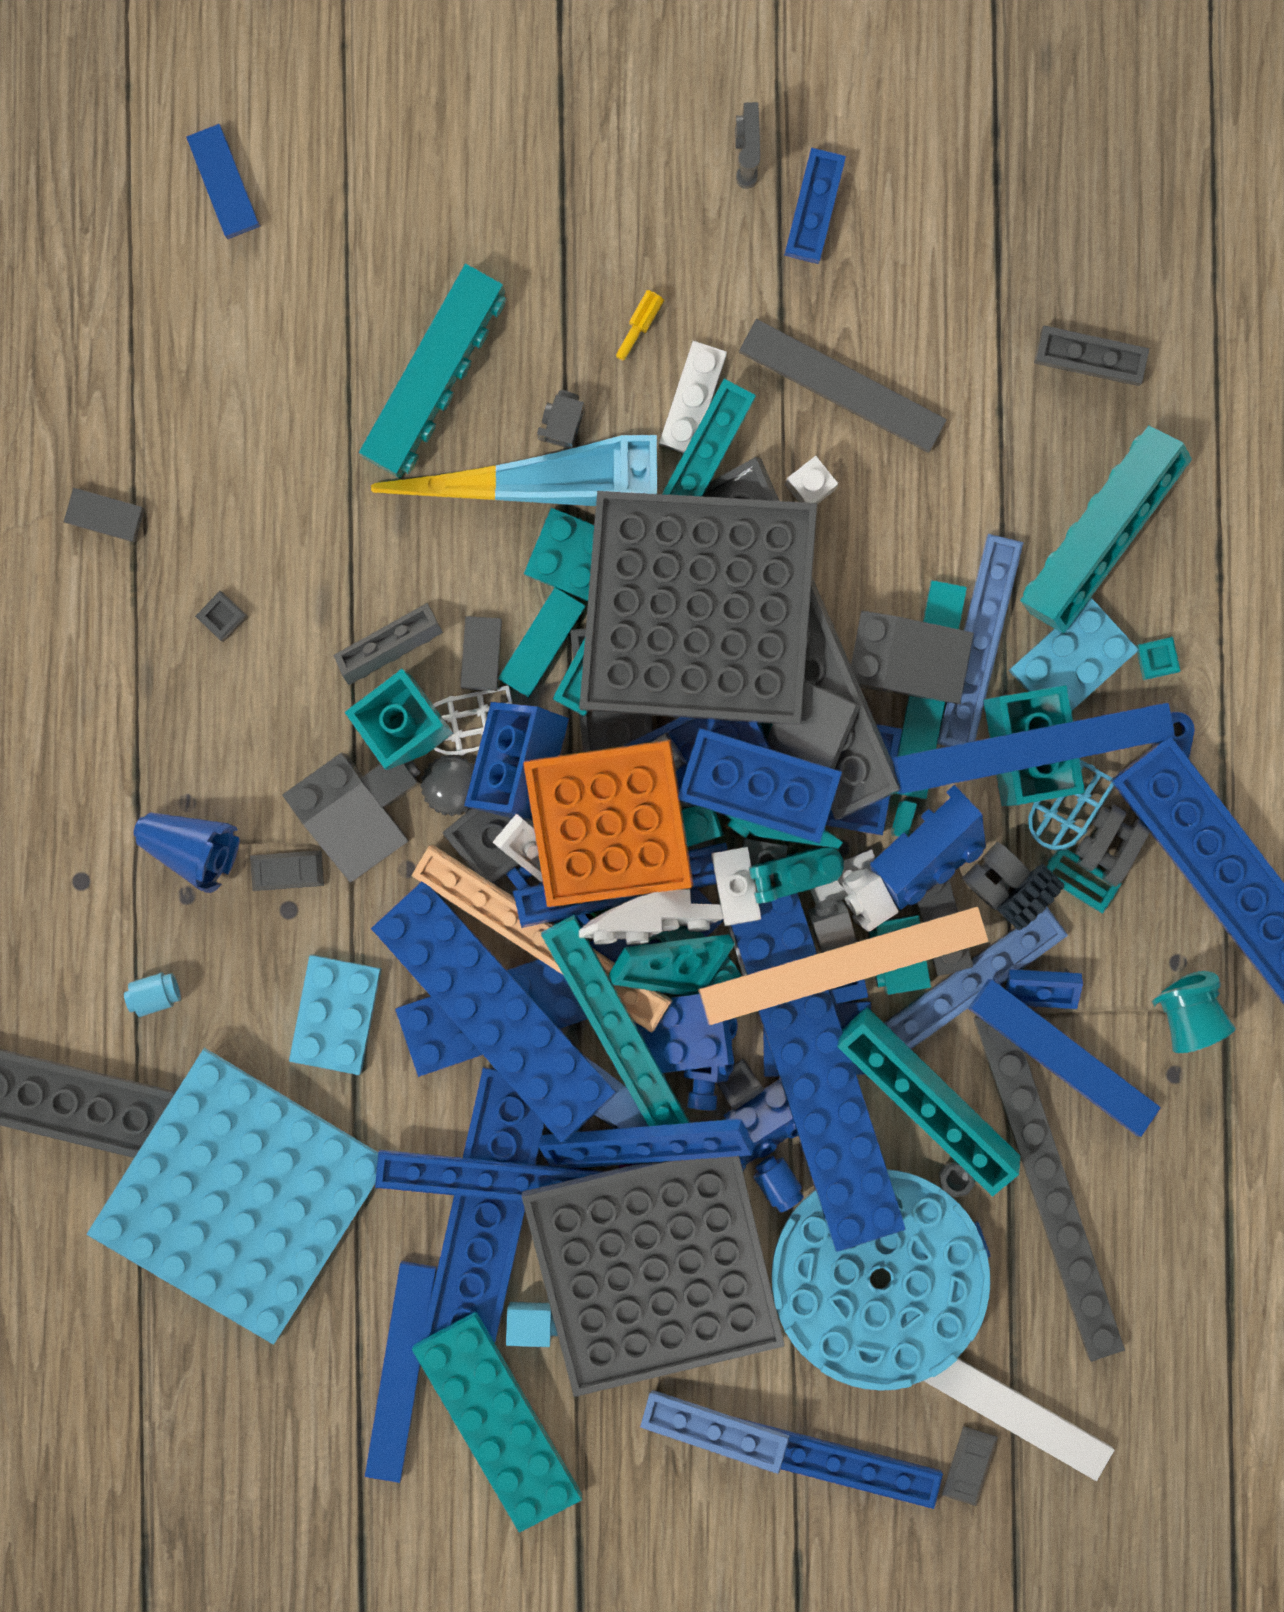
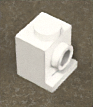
[842,868,899,931]

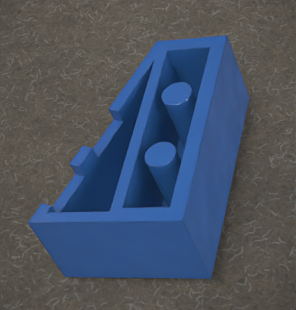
[870,784,986,910]

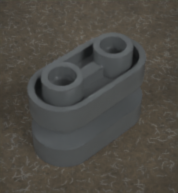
[1075,804,1150,887]

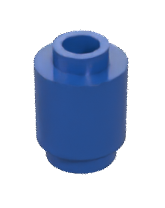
[753,1156,804,1212]

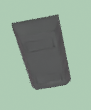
[250,850,324,891]
[942,1426,998,1506]

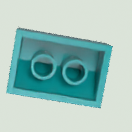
[983,685,1085,806]

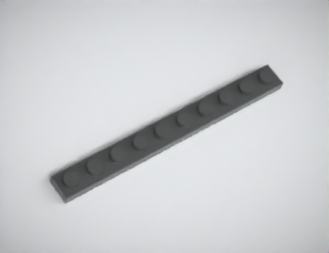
[973,1017,1125,1362]

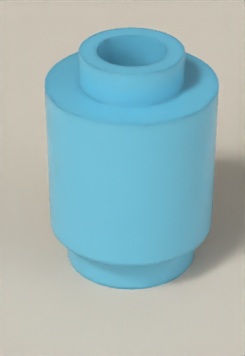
[124,972,181,1017]

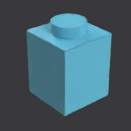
[506,1302,558,1347]

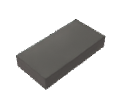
[64,488,145,543]
[460,616,502,691]

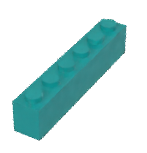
[358,263,507,479]
[1020,425,1192,634]
[837,1007,1020,1197]

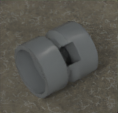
[962,842,1031,910]

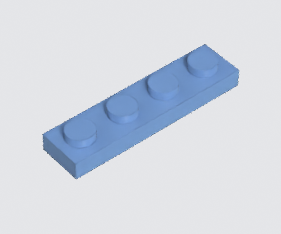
[640,1390,790,1474]

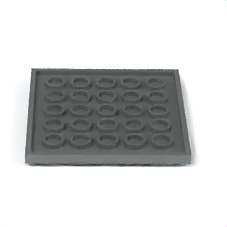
[579,491,818,725]
[522,1156,785,1397]

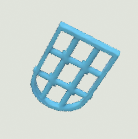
[1028,759,1114,850]

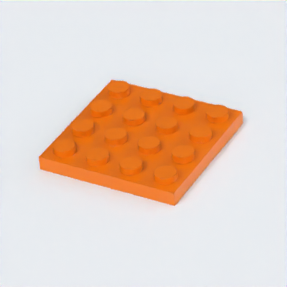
[523,740,693,907]

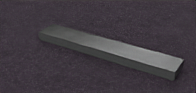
[739,319,947,453]

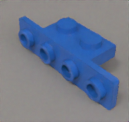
[724,1079,798,1171]

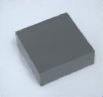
[195,591,248,642]
[716,1059,764,1110]

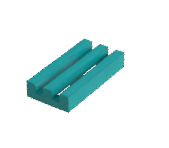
[1046,849,1122,914]

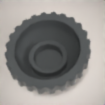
[420,755,474,817]

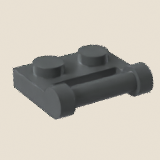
[735,102,760,189]

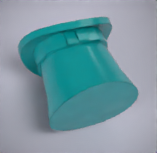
[1151,971,1236,1053]

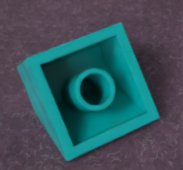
[345,668,454,770]

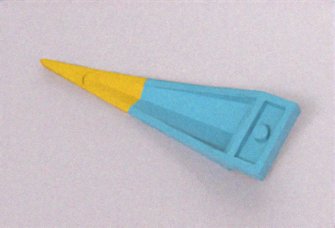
[370,435,657,506]

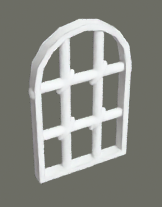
[433,685,513,756]

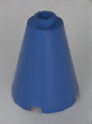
[133,812,239,893]

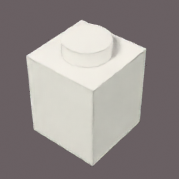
[785,456,838,504]

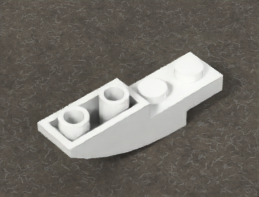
[579,889,723,945]

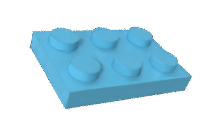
[1008,598,1139,711]
[289,955,382,1075]

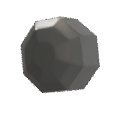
[938,1161,976,1197]

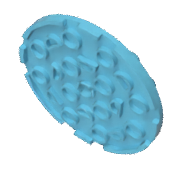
[771,1169,990,1390]

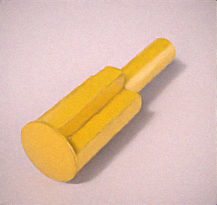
[616,290,665,361]

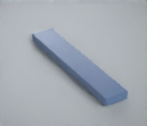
[937,534,1023,747]
[884,907,1068,1049]

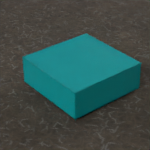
[1136,637,1181,681]
[890,801,917,837]

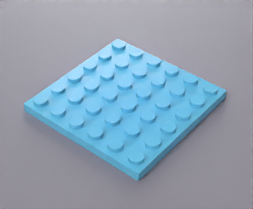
[86,1048,378,1345]

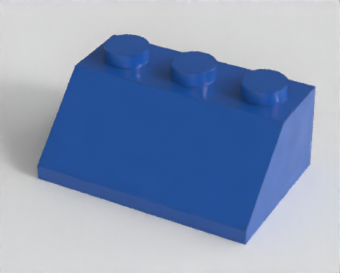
[464,702,569,822]

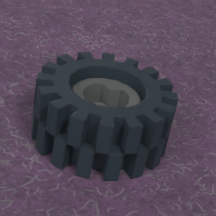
[997,864,1065,930]

